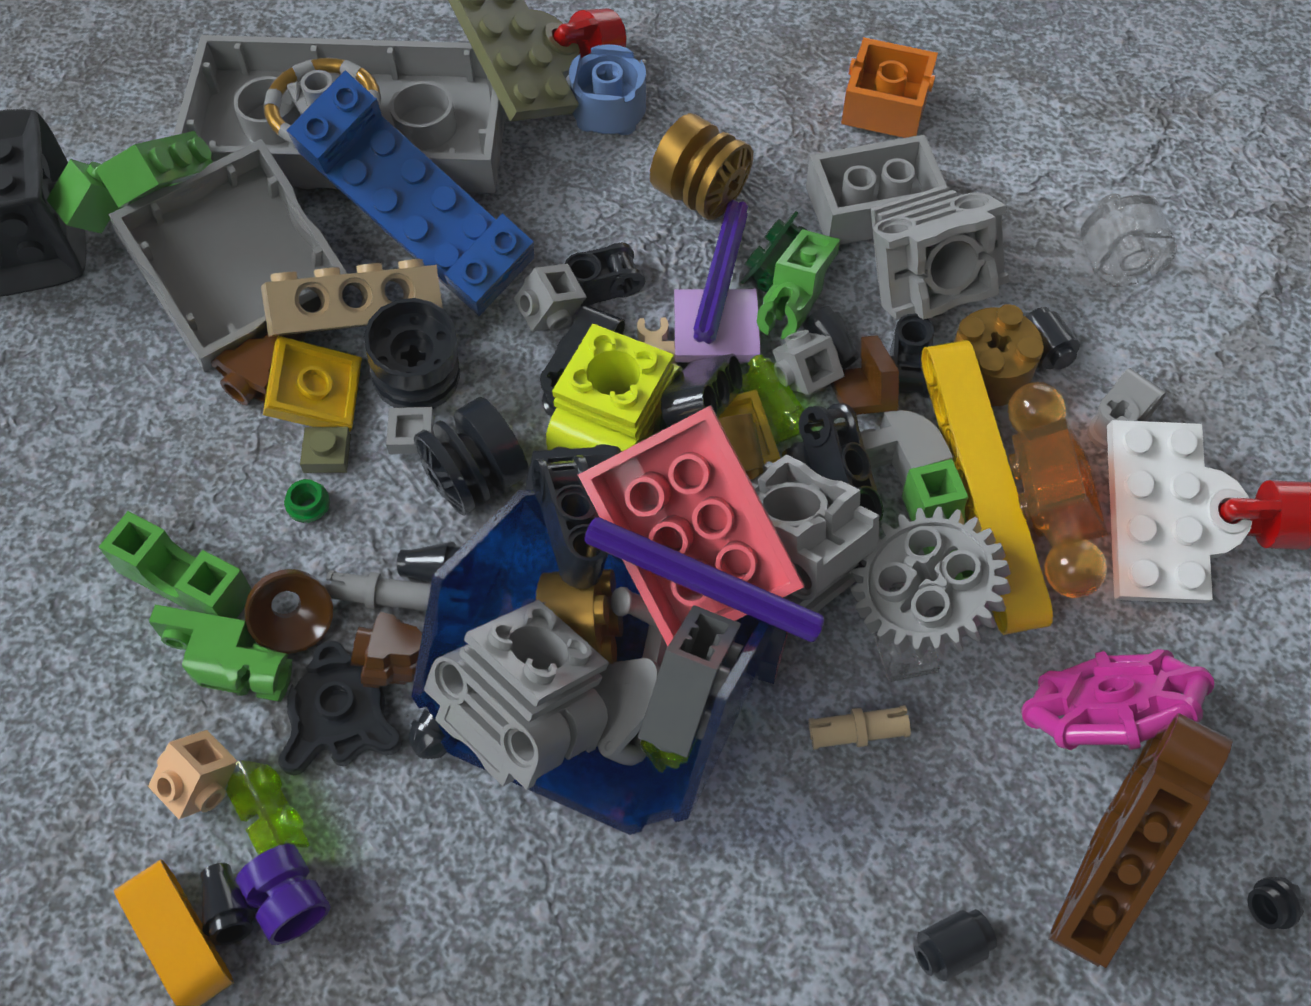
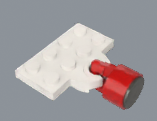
[1107,420,1311,604]

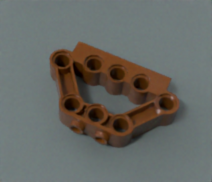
[1048,713,1233,968]

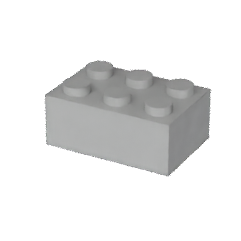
[806,134,947,245]

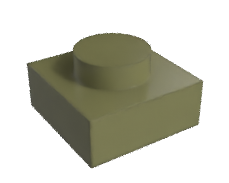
[300,427,351,473]

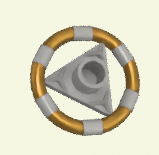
[263,58,381,144]

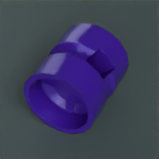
[235,843,331,945]

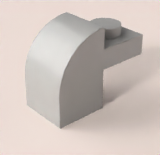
[860,410,953,488]

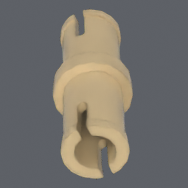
[808,705,911,750]

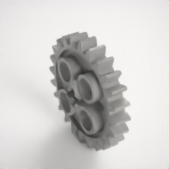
[851,507,1011,658]

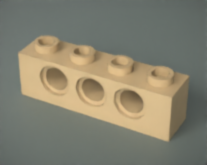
[261,259,443,337]

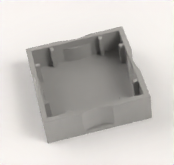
[109,139,350,372]

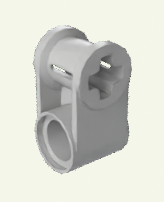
[1087,368,1166,450]

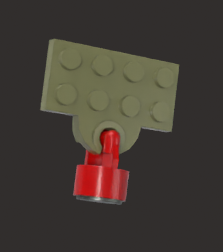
[448,0,627,122]

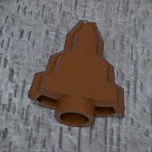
[211,332,306,405]
[351,612,458,688]

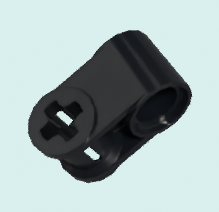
[565,242,646,307]
[890,314,934,398]

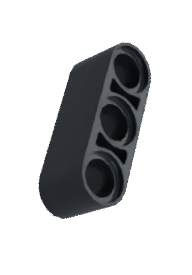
[661,354,743,427]

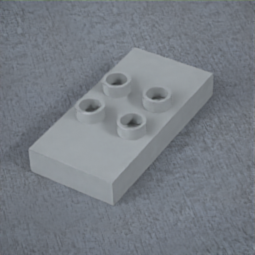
[173,35,506,193]

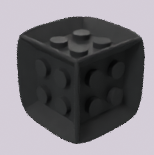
[0,109,86,297]

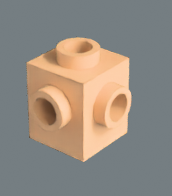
[148,730,238,819]

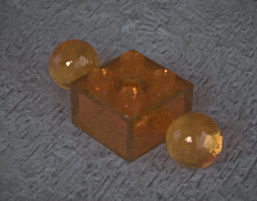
[1008,382,1108,598]

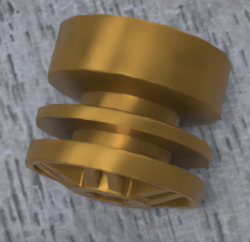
[650,113,753,220]

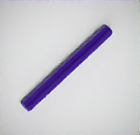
[693,200,748,344]
[584,517,824,642]

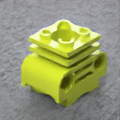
[546,324,682,451]

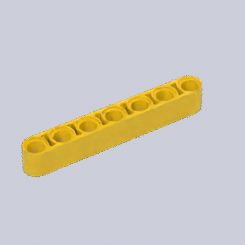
[921,340,1053,635]

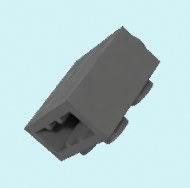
[638,605,743,758]

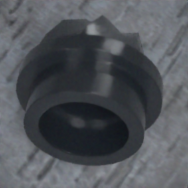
[409,709,457,759]
[1247,877,1306,929]

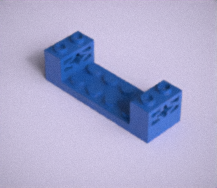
[286,70,534,316]

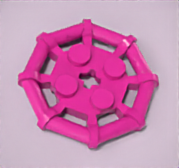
[1021,649,1215,750]

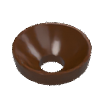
[245,569,333,654]

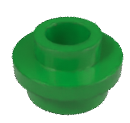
[284,479,330,523]

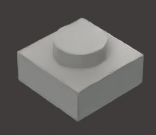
[386,407,435,454]

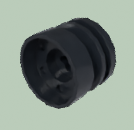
[364,298,460,409]
[414,397,529,516]

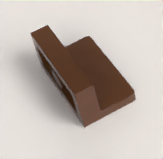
[830,335,899,415]

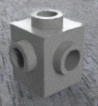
[514,264,586,332]
[772,330,845,395]

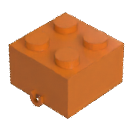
[841,37,938,138]

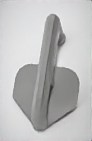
[593,587,668,766]

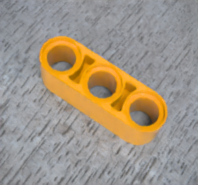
[114,859,234,1006]

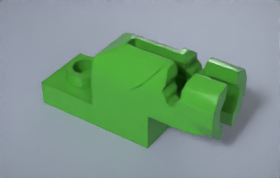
[756,229,841,339]
[149,604,292,702]

